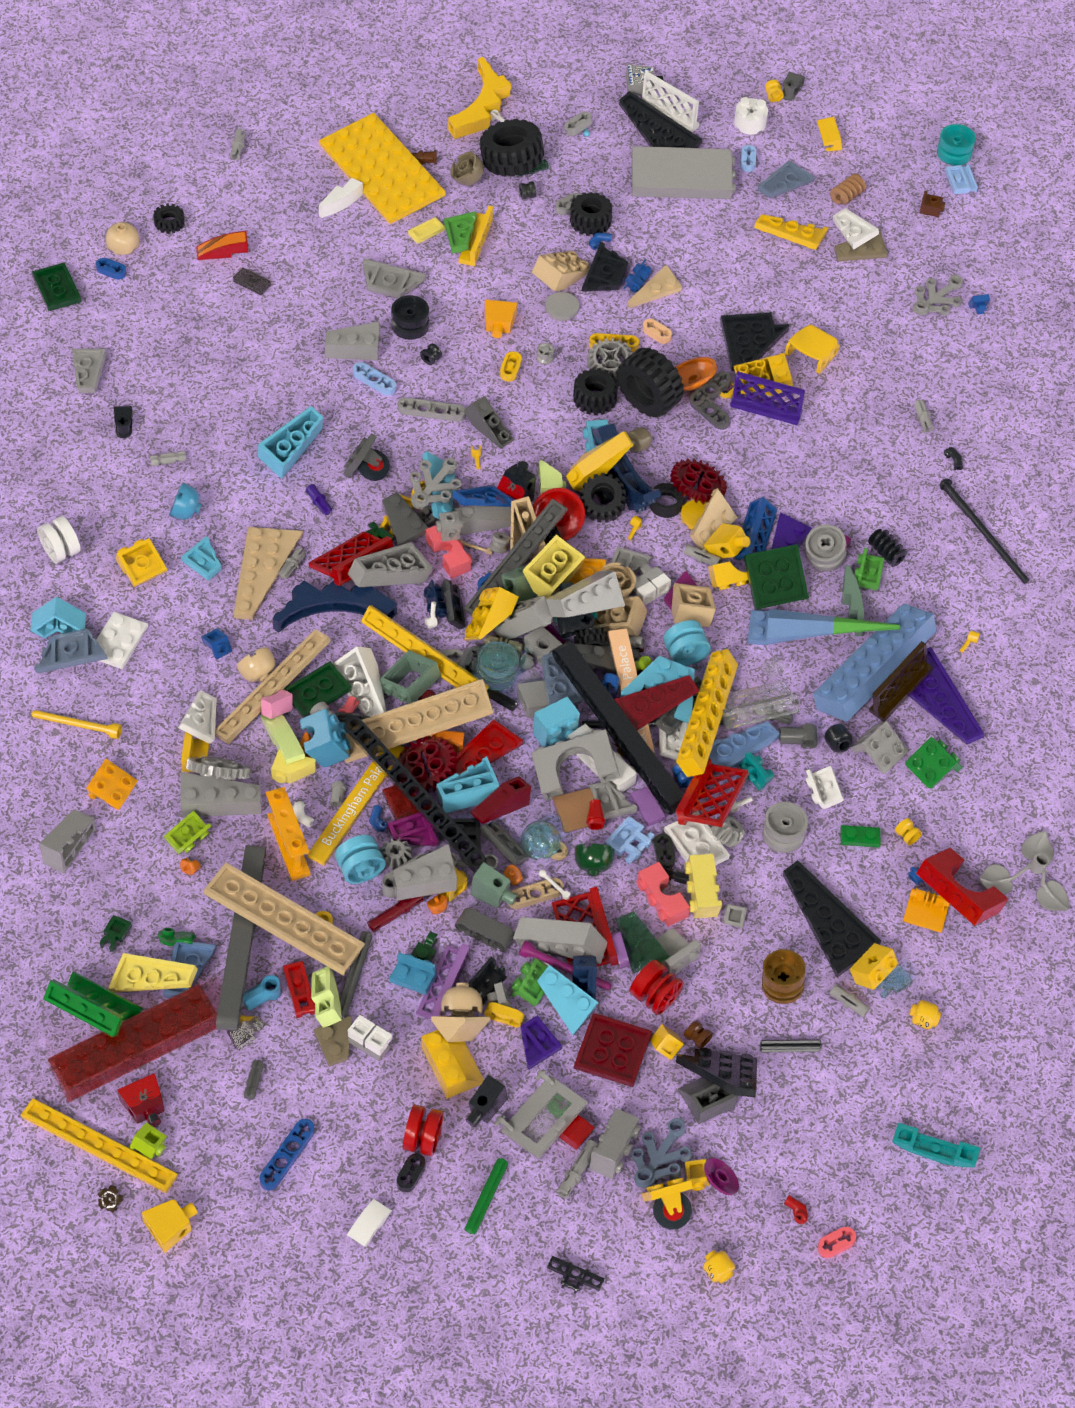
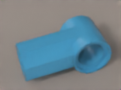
[243,975,282,1011]

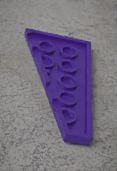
[909,647,984,745]

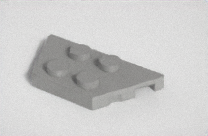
[363,258,426,298]

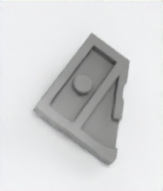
[589,782,637,820]

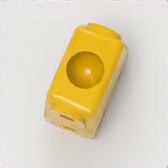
[785,324,840,374]

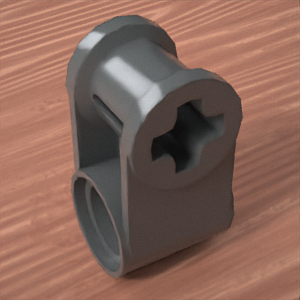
[783,71,805,101]

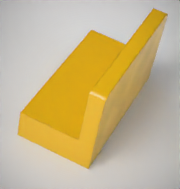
[181,732,209,772]

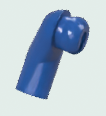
[589,232,612,250]
[369,805,387,832]

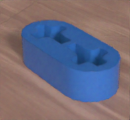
[96,258,127,280]
[602,673,620,699]

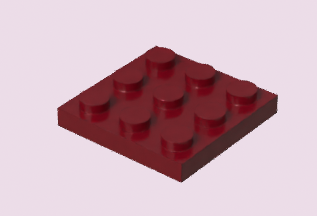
[574,1013,652,1087]

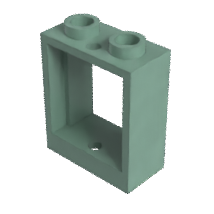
[380,650,441,704]

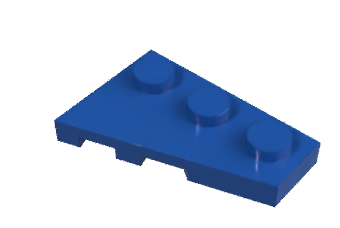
[452,485,515,507]

